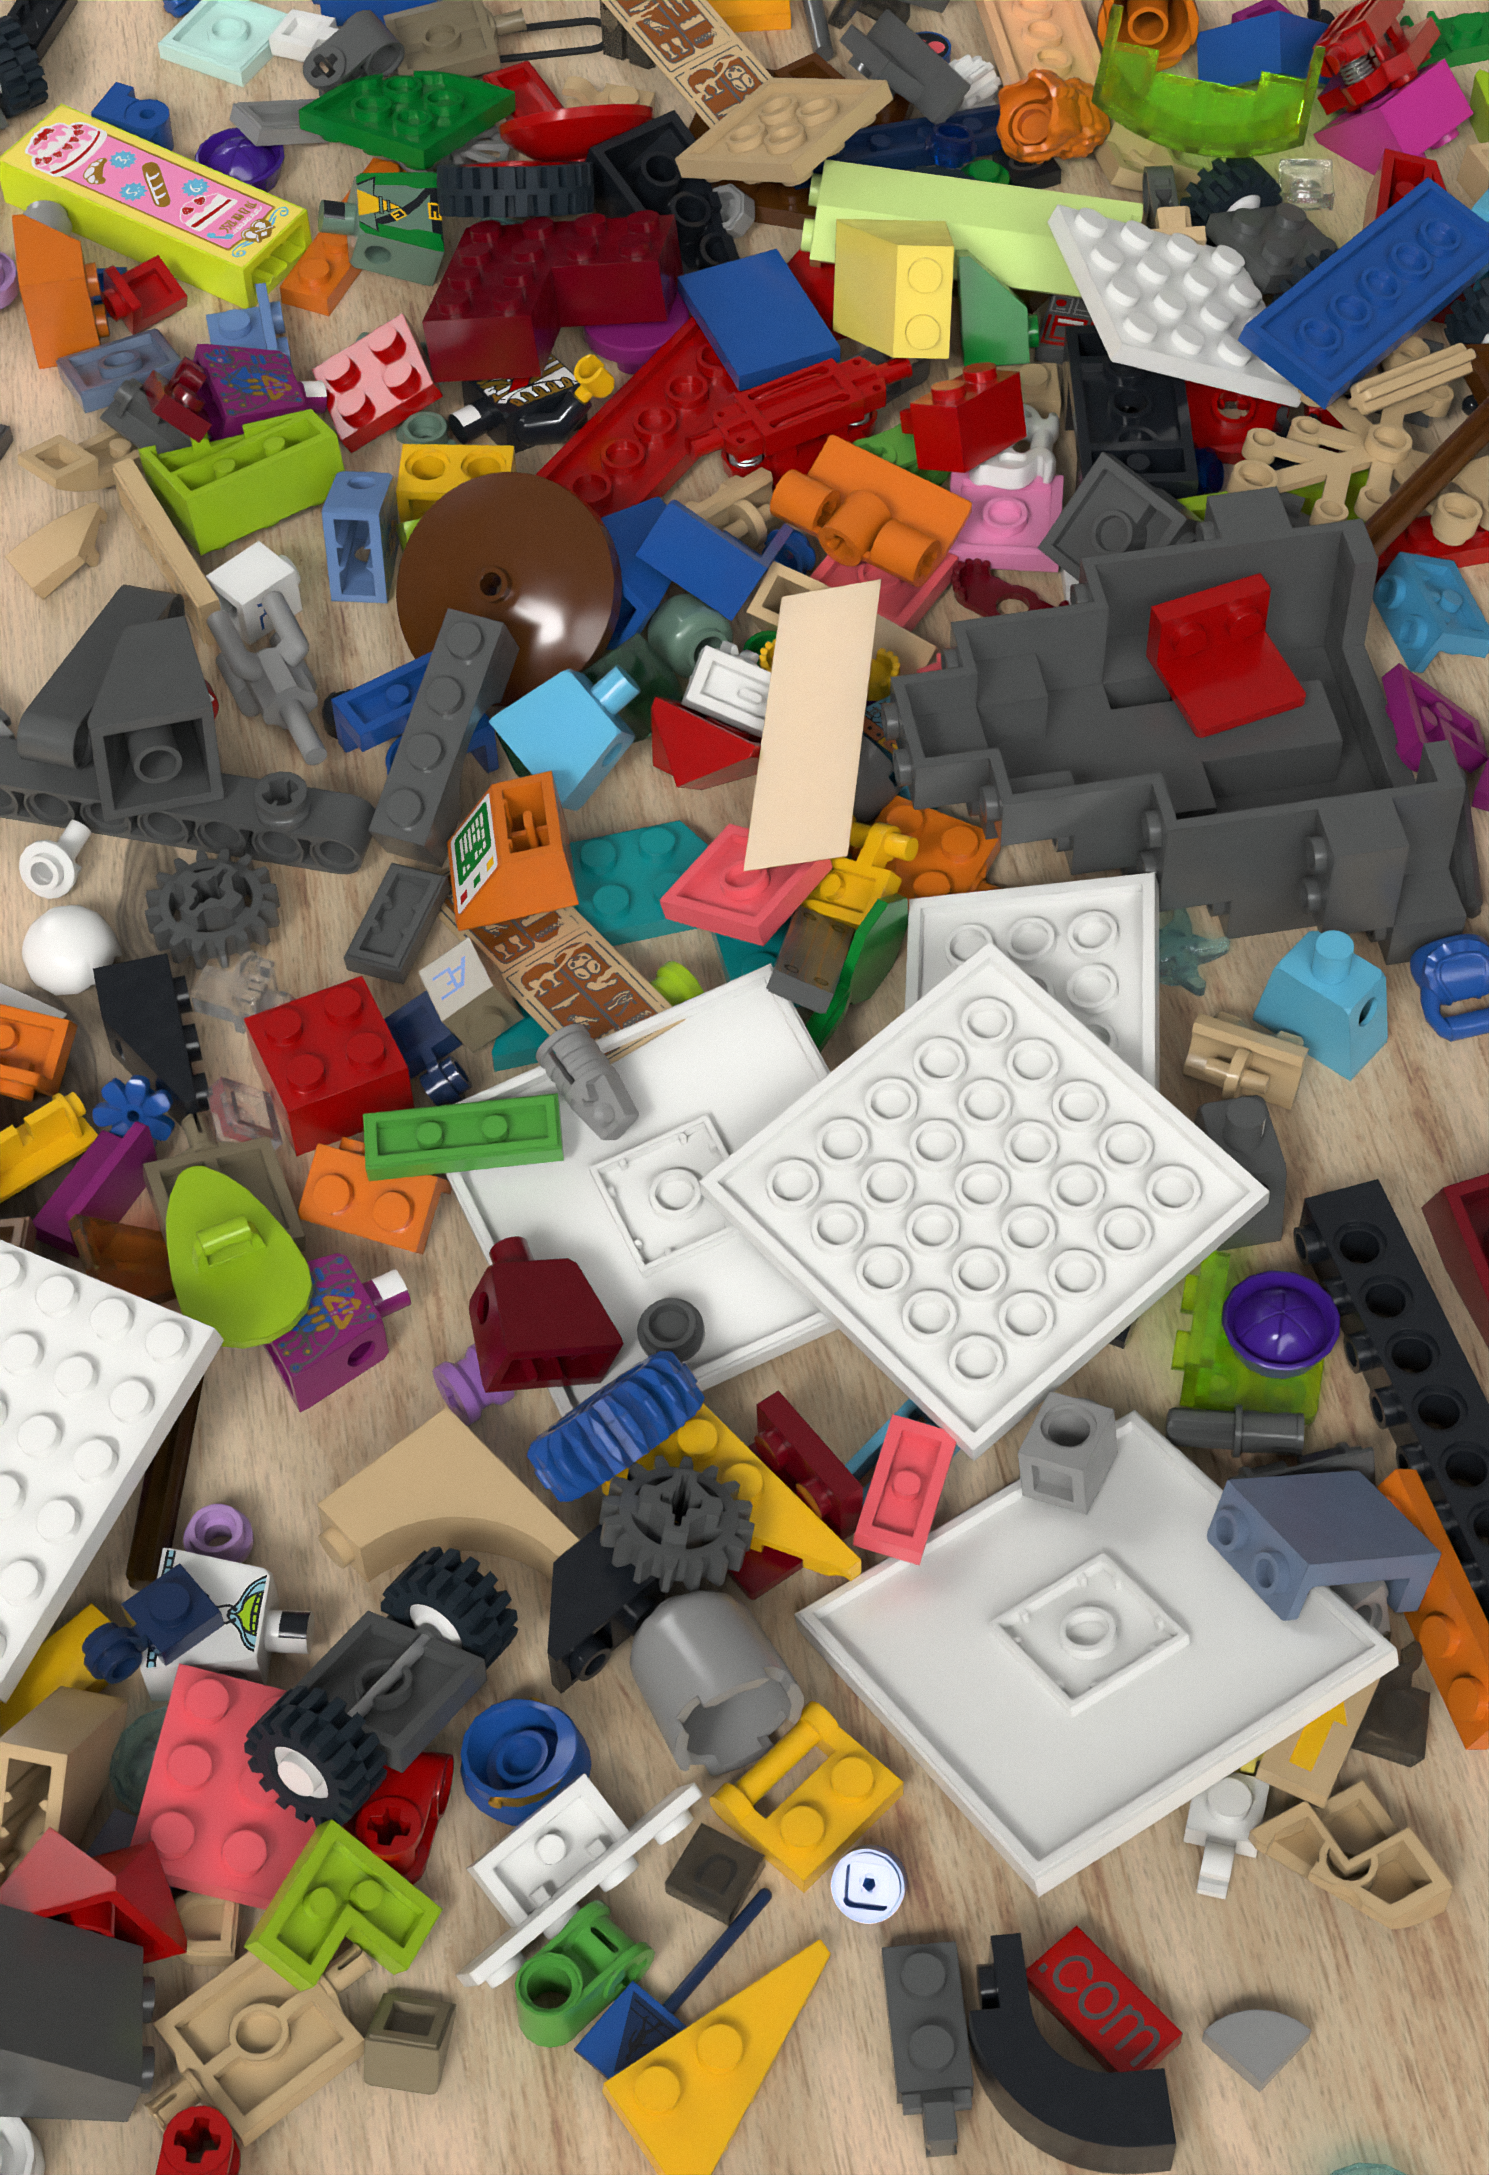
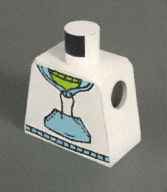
[140,1548,314,1702]

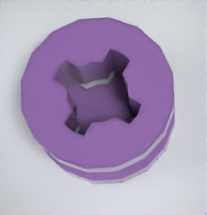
[432,1343,515,1426]

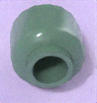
[648,593,733,678]

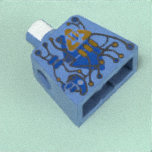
[322,471,399,603]

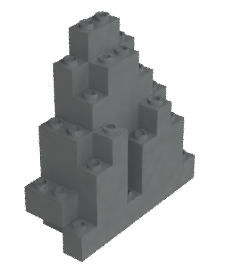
[881,486,1467,965]

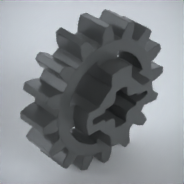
[145,848,281,970]
[599,1455,755,1593]

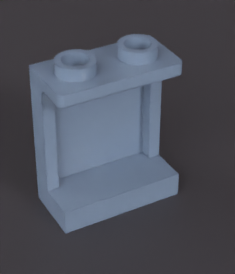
[1207,1470,1442,1621]

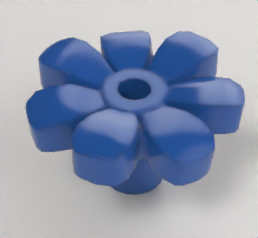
[92,1075,175,1147]

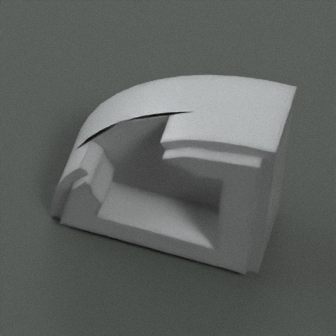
[1202,2009,1312,2093]

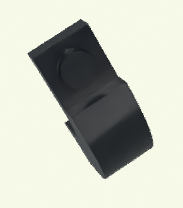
[968,1933,1176,2174]

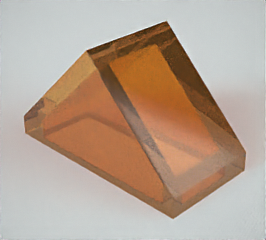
[68,1214,177,1305]

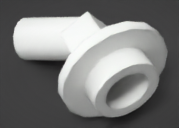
[19,820,92,899]

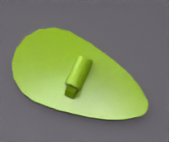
[166,1165,314,1349]

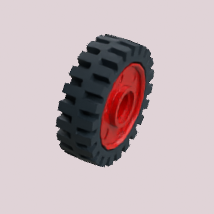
[437,161,594,218]

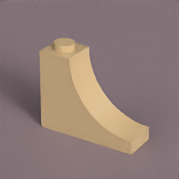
[317,1406,580,1583]
[0,1686,129,1887]

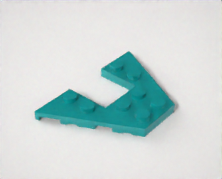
[491,820,844,1072]

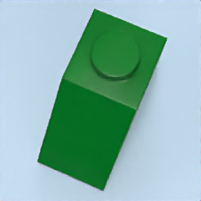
[956,249,1039,367]

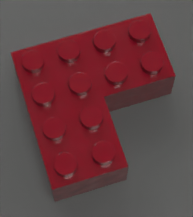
[422,210,683,383]

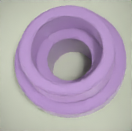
[183,1504,254,1563]

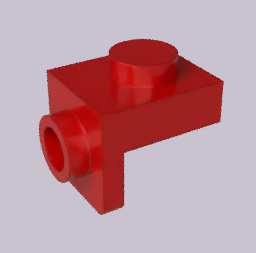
[100,255,188,335]

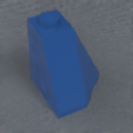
[601,496,672,650]

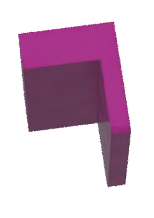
[33,1121,158,1263]

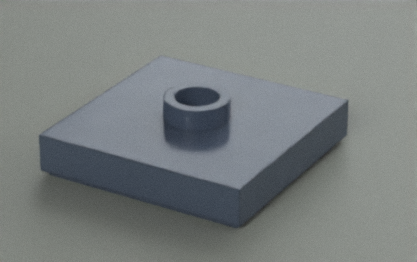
[56,328,182,414]

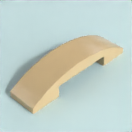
[18,428,144,492]

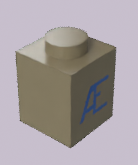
[418,937,524,1053]

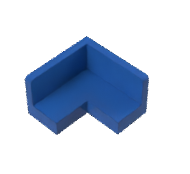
[1197,10,1334,95]
[635,500,794,621]
[331,651,499,774]

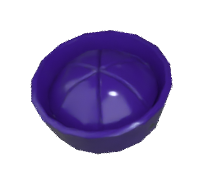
[195,127,285,193]
[1222,1270,1340,1379]

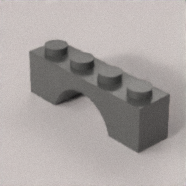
[368,608,520,868]

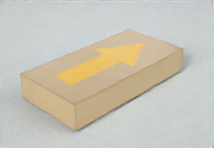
[1255,1678,1380,1809]

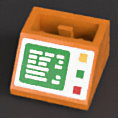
[447,771,579,931]

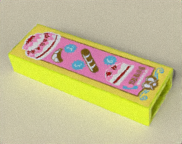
[0,103,312,309]

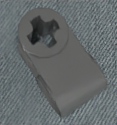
[303,10,405,96]

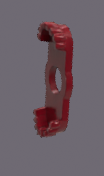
[951,558,1069,617]

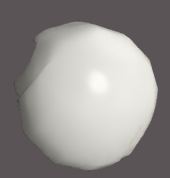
[22,905,122,996]

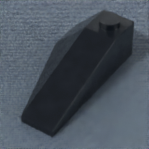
[585,110,740,275]

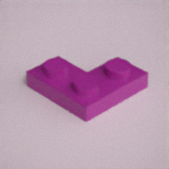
[1381,663,1489,773]

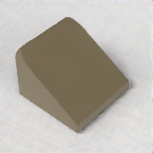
[364,1993,456,2095]

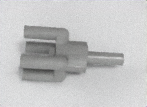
[207,591,327,765]

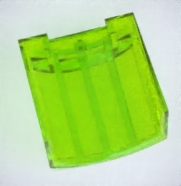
[1091,4,1326,158]

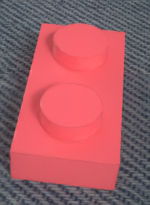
[853,1414,956,1566]

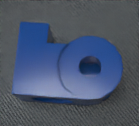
[91,82,174,151]

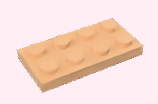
[975,0,1113,99]

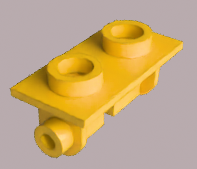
[0,1092,98,1203]

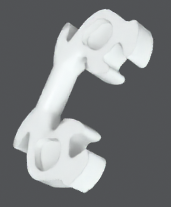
[969,404,1060,490]

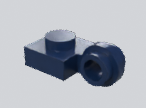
[384,990,472,1106]
[82,1563,225,1684]

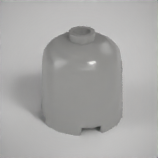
[629,1590,805,1776]

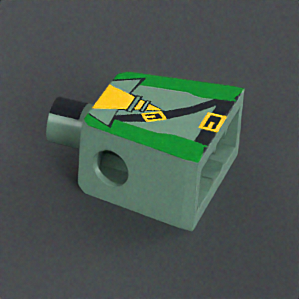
[318,172,445,286]

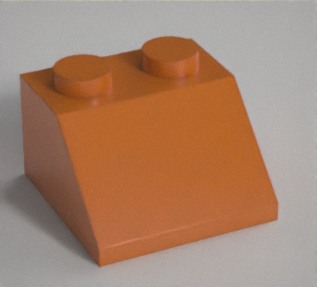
[12,214,110,369]

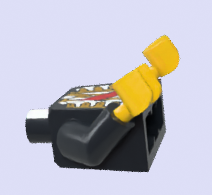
[448,353,614,454]

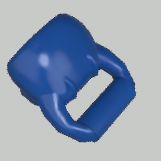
[1410,933,1489,1042]

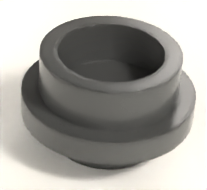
[637,1298,705,1363]

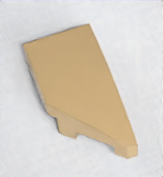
[4,501,108,600]

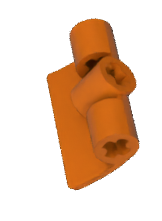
[769,435,972,588]

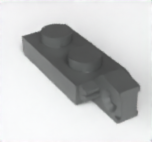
[881,1941,974,2158]

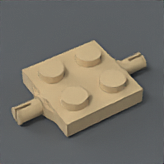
[144,1943,373,2148]

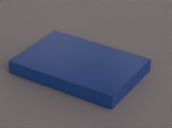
[677,248,841,391]

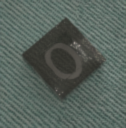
[665,1823,766,1926]

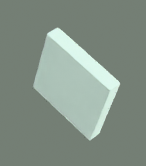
[158,0,288,87]

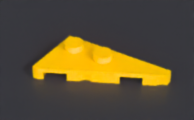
[601,1403,861,1581]
[602,1939,831,2175]

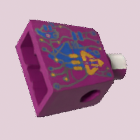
[193,344,327,442]
[263,1253,411,1412]

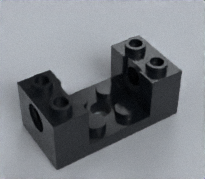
[1061,325,1199,499]

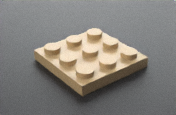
[675,77,893,186]

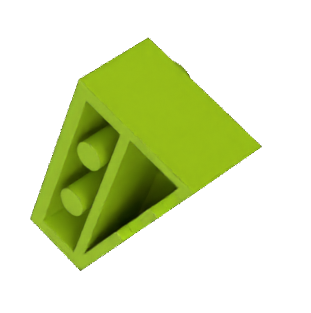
[138,409,345,556]

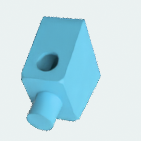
[488,665,641,811]
[1253,930,1388,1081]

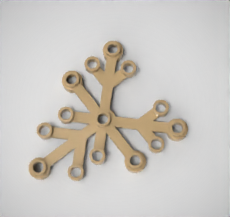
[1227,335,1489,546]

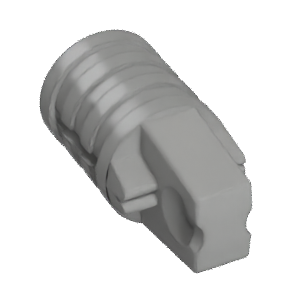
[536,1024,639,1140]

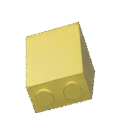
[833,219,954,359]

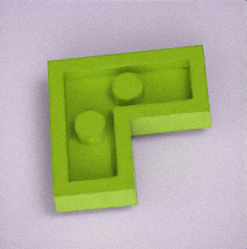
[244,1819,443,1992]

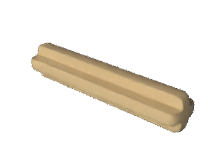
[1348,343,1476,415]

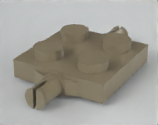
[383,0,527,78]
[143,1112,306,1252]

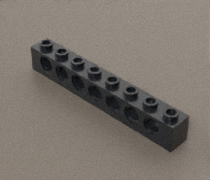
[1293,1179,1489,1623]

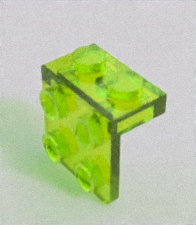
[1171,1251,1325,1426]

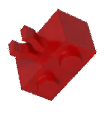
[899,362,1027,473]

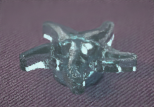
[1159,908,1230,996]

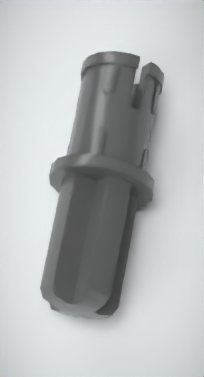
[1166,1403,1304,1458]

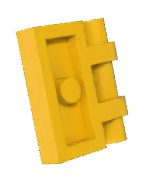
[800,815,919,930]

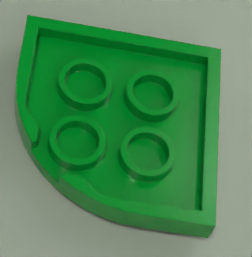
[299,70,516,170]

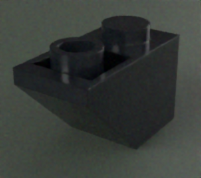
[547,1524,665,1694]

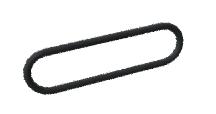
[499,17,614,63]

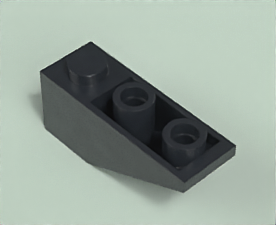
[93,953,213,1127]

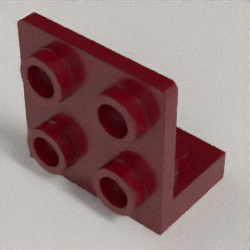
[727,1390,863,1600]

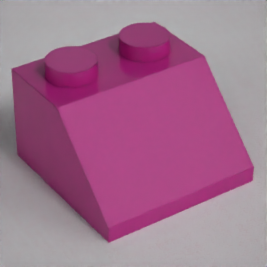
[1313,58,1474,176]

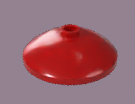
[499,104,655,162]

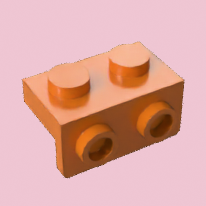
[0,1004,78,1102]
[297,1137,452,1254]

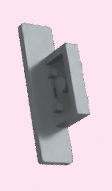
[839,9,971,127]

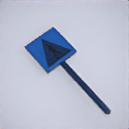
[574,1888,772,2080]

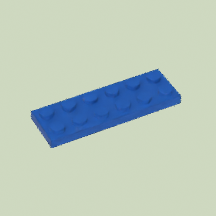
[1237,177,1489,410]

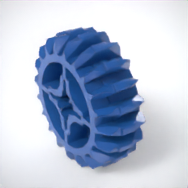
[527,1351,705,1502]

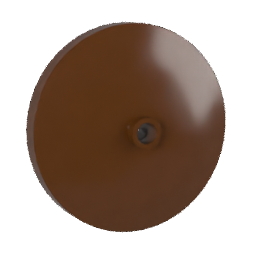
[396,472,622,708]

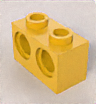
[396,444,517,523]

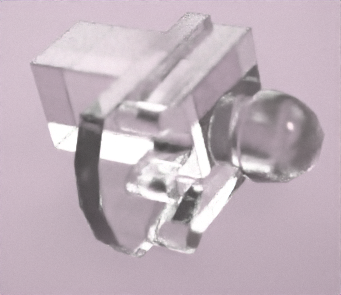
[190,950,296,1034]

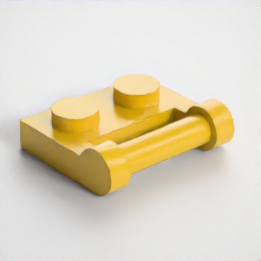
[709,1701,904,1893]

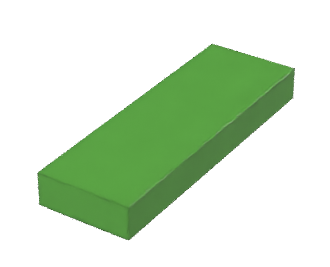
[363,1093,564,1181]

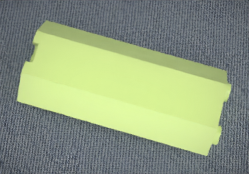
[800,159,1143,299]

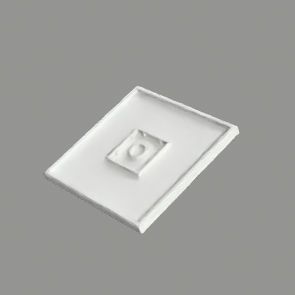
[445,964,838,1418]
[794,1410,1399,1898]

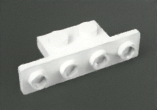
[456,1773,703,1989]

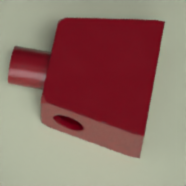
[469,1236,624,1393]

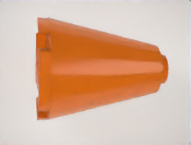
[1097,0,1199,73]

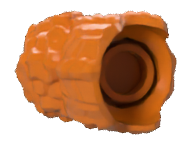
[996,68,1110,164]

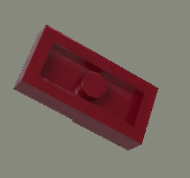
[143,356,212,443]

